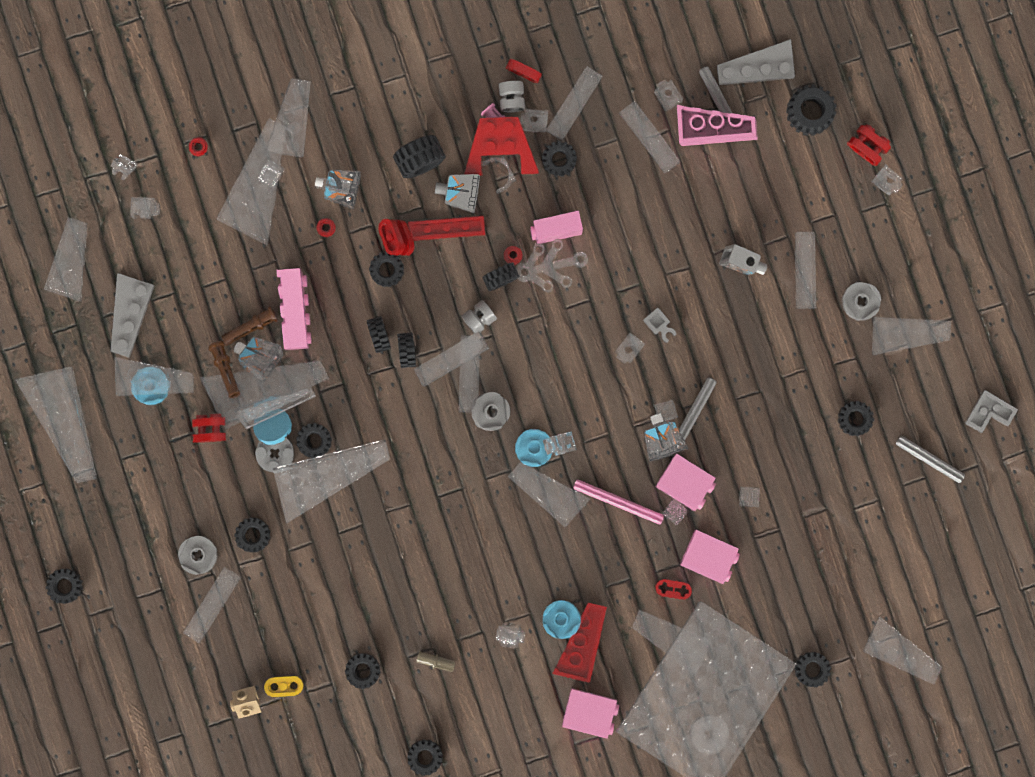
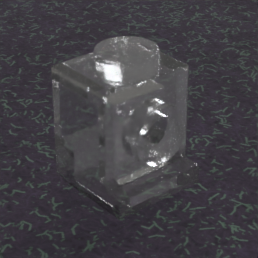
[654,80,683,112]
[520,109,548,133]
[871,164,903,195]
[130,197,160,219]
[615,333,645,364]
[543,431,577,456]

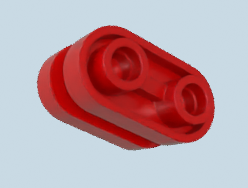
[847,124,891,166]
[378,219,414,256]
[192,414,226,443]

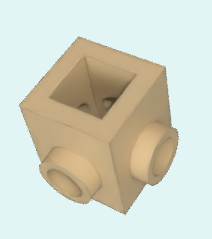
[230,686,261,718]

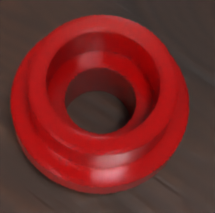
[189,137,208,157]
[316,218,336,237]
[504,246,523,265]

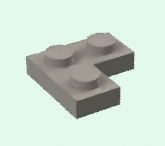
[965,390,1018,433]

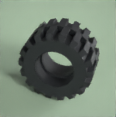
[786,85,837,136]
[393,135,446,178]

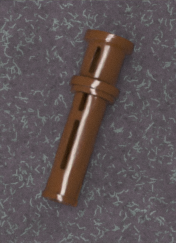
[221,306,278,346]
[208,341,240,398]

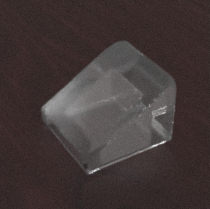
[257,160,285,188]
[662,498,688,525]

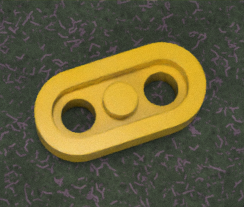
[264,676,304,697]

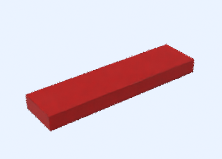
[408,216,485,241]

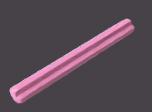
[573,480,664,524]

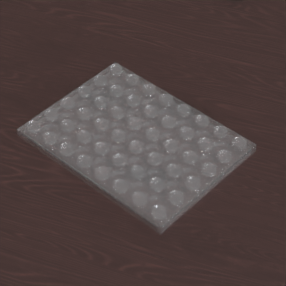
[616,601,797,777]

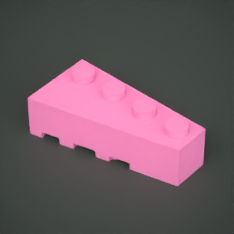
[677,105,758,146]
[277,268,312,350]

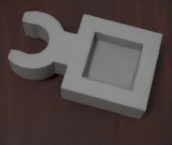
[643,308,676,343]

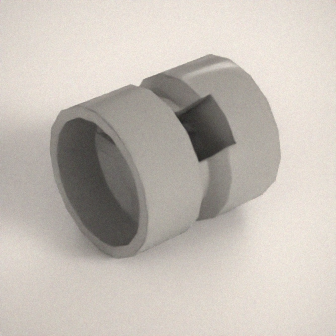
[499,81,525,112]
[461,300,497,335]

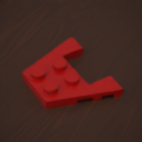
[464,116,539,176]

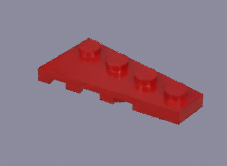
[552,603,607,683]

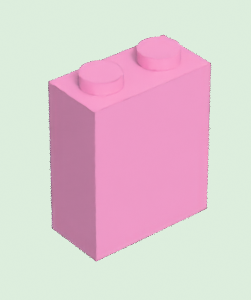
[530,211,583,244]
[655,454,716,511]
[680,530,740,584]
[562,688,619,739]

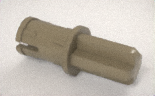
[416,651,455,672]

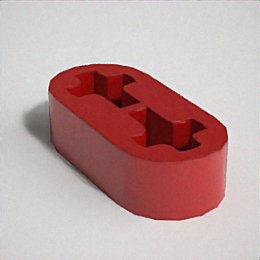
[505,59,542,83]
[655,579,692,600]

